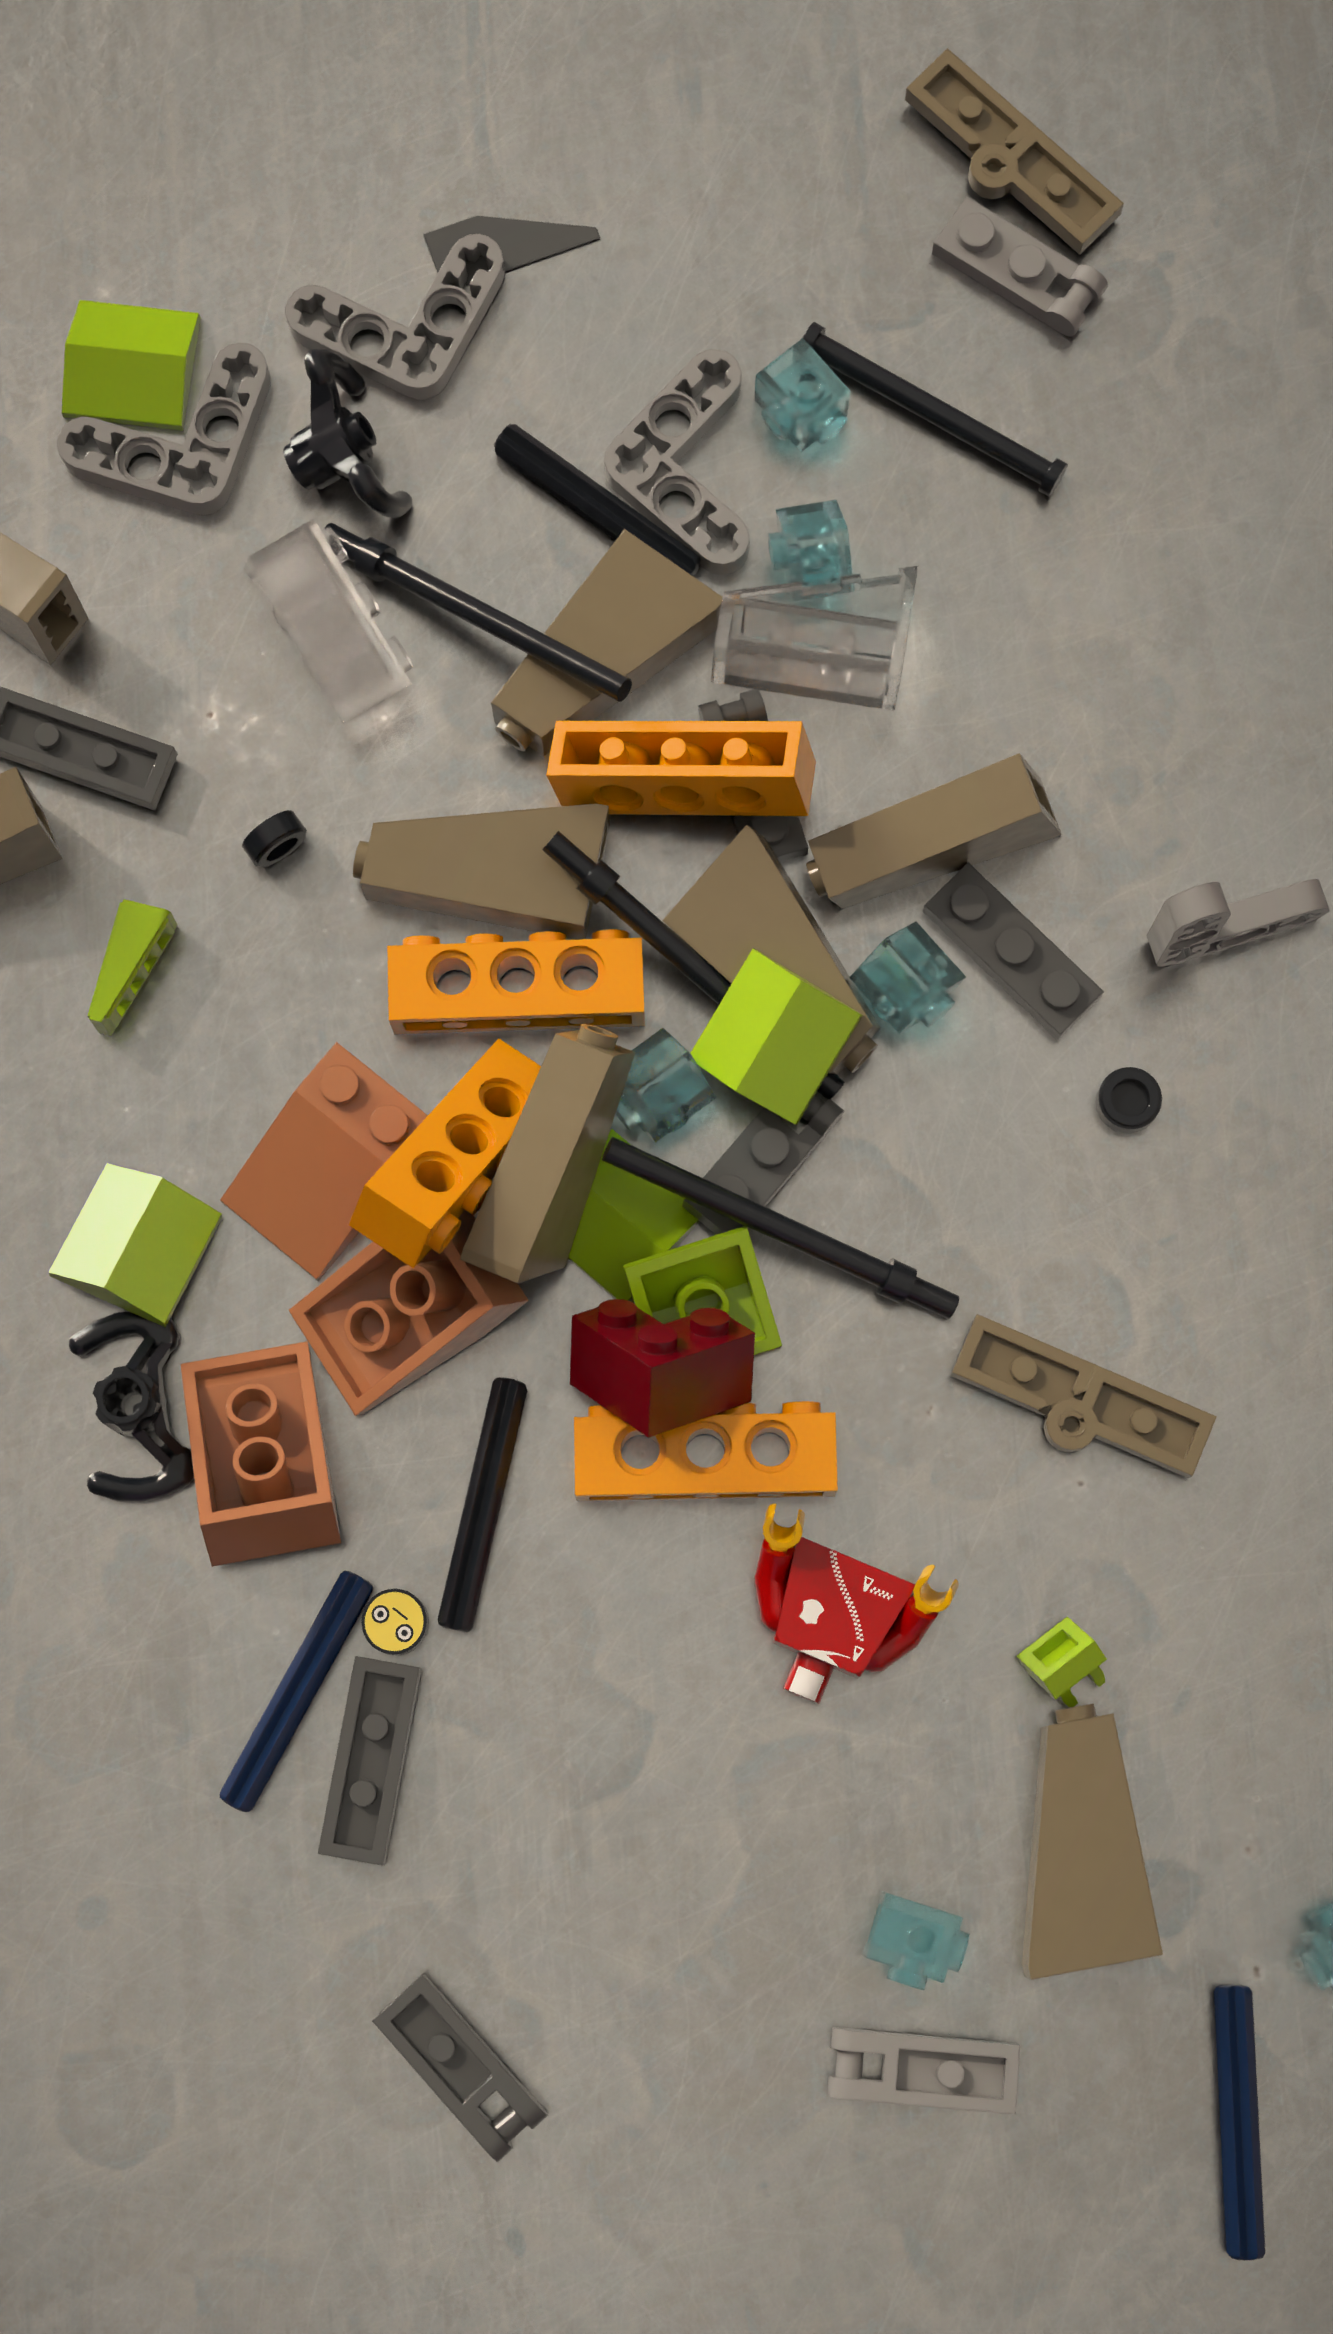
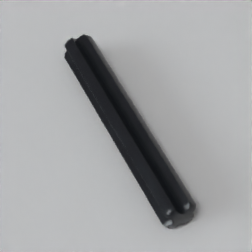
[494,424,701,577]
[438,1377,527,1632]

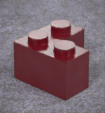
[570,1299,755,1438]

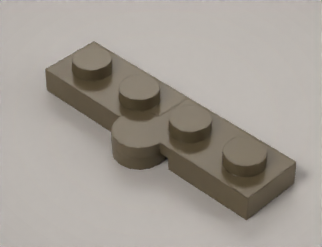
[905,48,1124,255]
[950,1314,1217,1478]

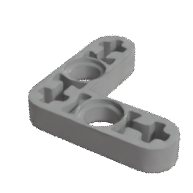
[285,234,505,400]
[56,342,271,515]
[604,349,750,575]
[1147,879,1329,967]

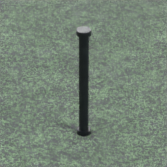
[797,322,1068,497]

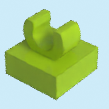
[1016,1617,1107,1708]

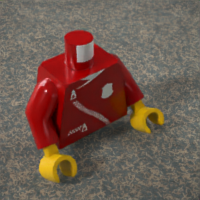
[754,1504,959,1704]

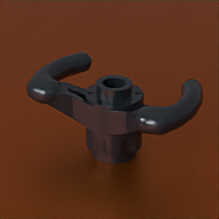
[284,348,412,518]
[69,1312,194,1502]

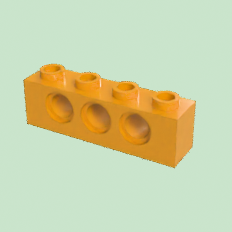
[546,721,816,816]
[387,929,645,1034]
[349,1038,541,1269]
[574,1401,838,1501]

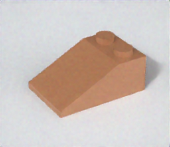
[220,1042,428,1281]
[289,1210,529,1416]
[181,1341,341,1567]

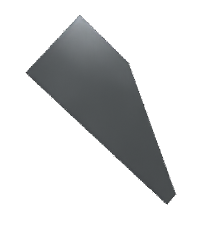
[423,216,600,286]

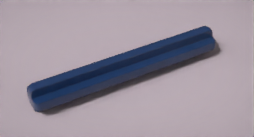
[220,1570,373,1812]
[1214,1984,1266,2260]

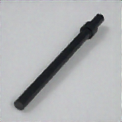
[320,523,632,702]
[542,831,845,1100]
[602,1137,959,1319]

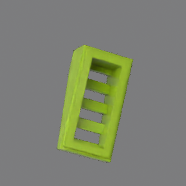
[88,899,177,1036]

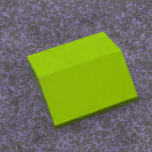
[61,300,201,431]
[688,948,863,1125]
[568,1129,700,1301]
[49,1163,222,1327]
[623,1226,782,1355]

